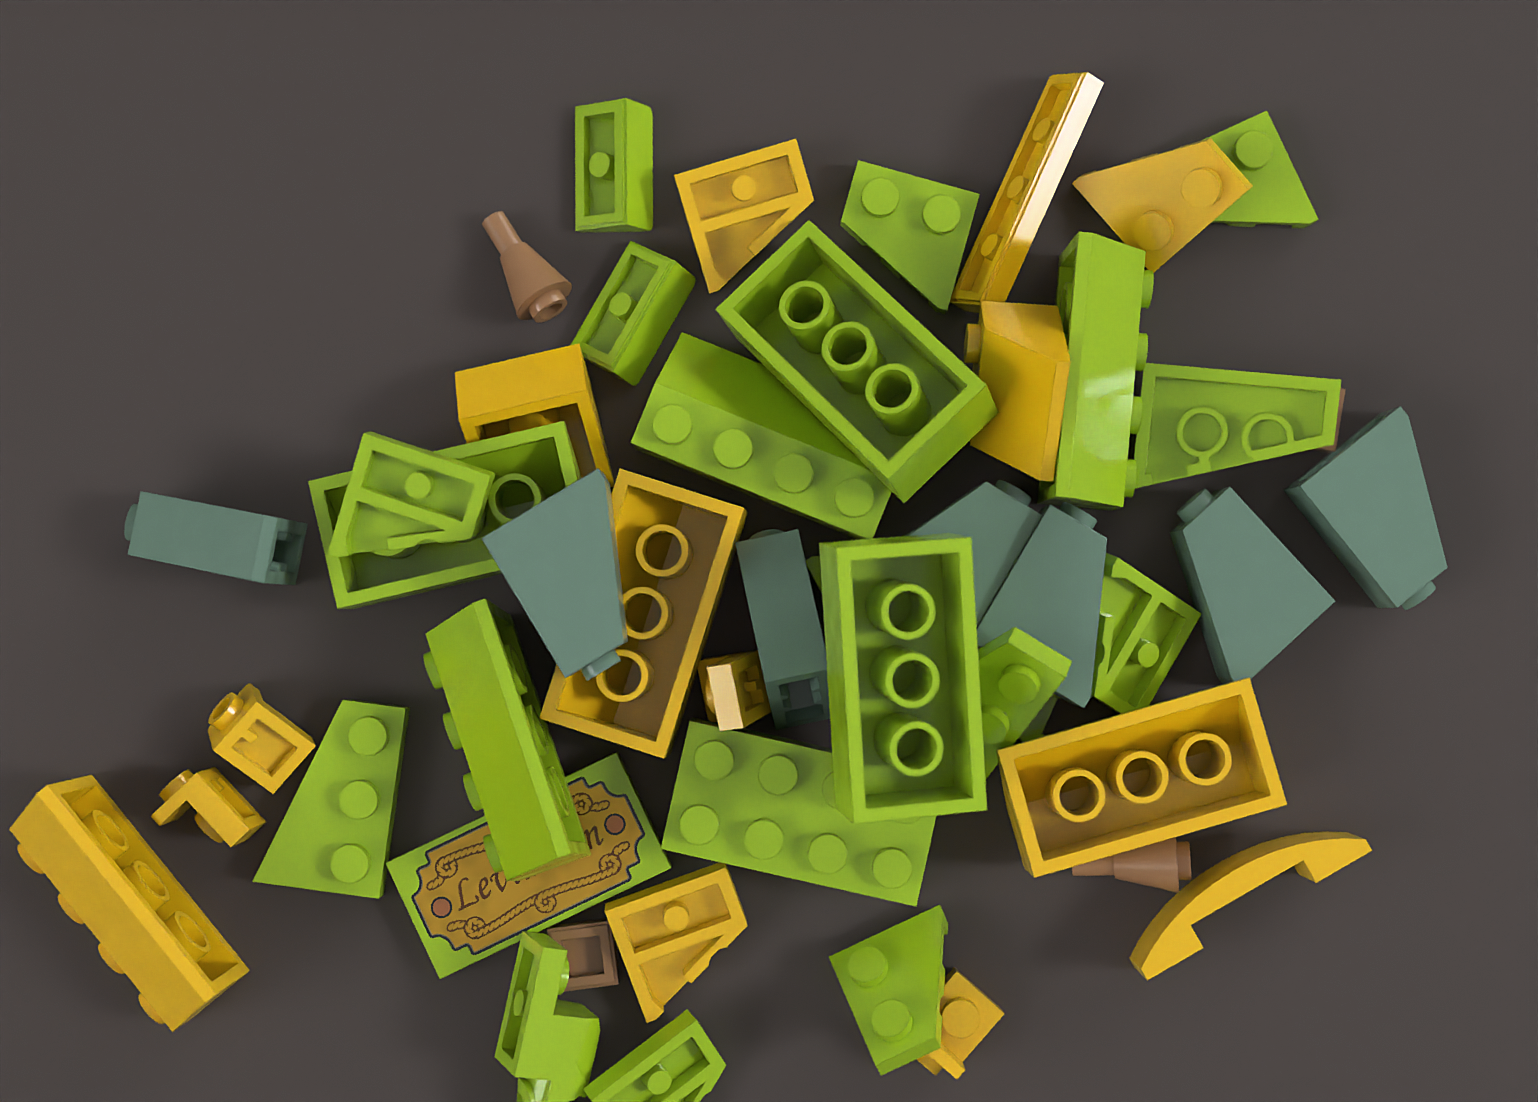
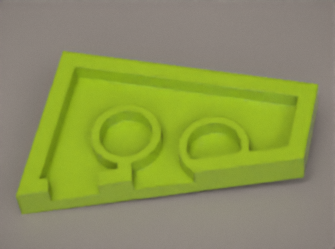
[1134,363,1341,488]
[978,627,1072,780]
[252,699,410,899]

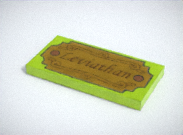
[385,751,672,979]

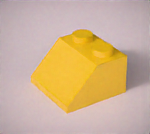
[964,301,1071,481]
[455,343,614,487]

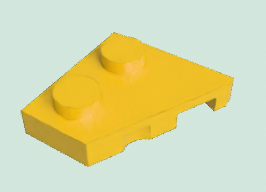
[1072,138,1253,273]
[674,139,814,294]
[604,862,748,1023]

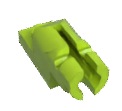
[494,931,600,1102]

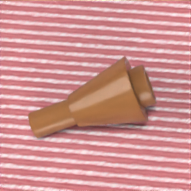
[482,211,572,323]
[1072,837,1191,893]

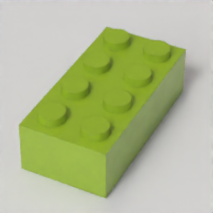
[715,220,999,503]
[819,533,987,824]
[661,717,936,906]

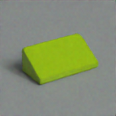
[575,98,653,232]
[571,240,696,386]

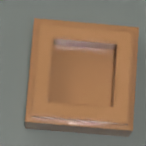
[547,918,620,992]

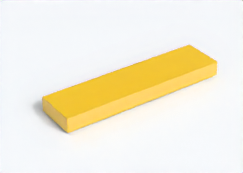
[950,72,1104,313]

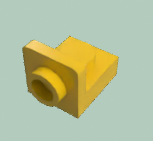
[698,650,771,731]
[208,683,316,794]
[151,767,266,847]
[917,967,1005,1079]

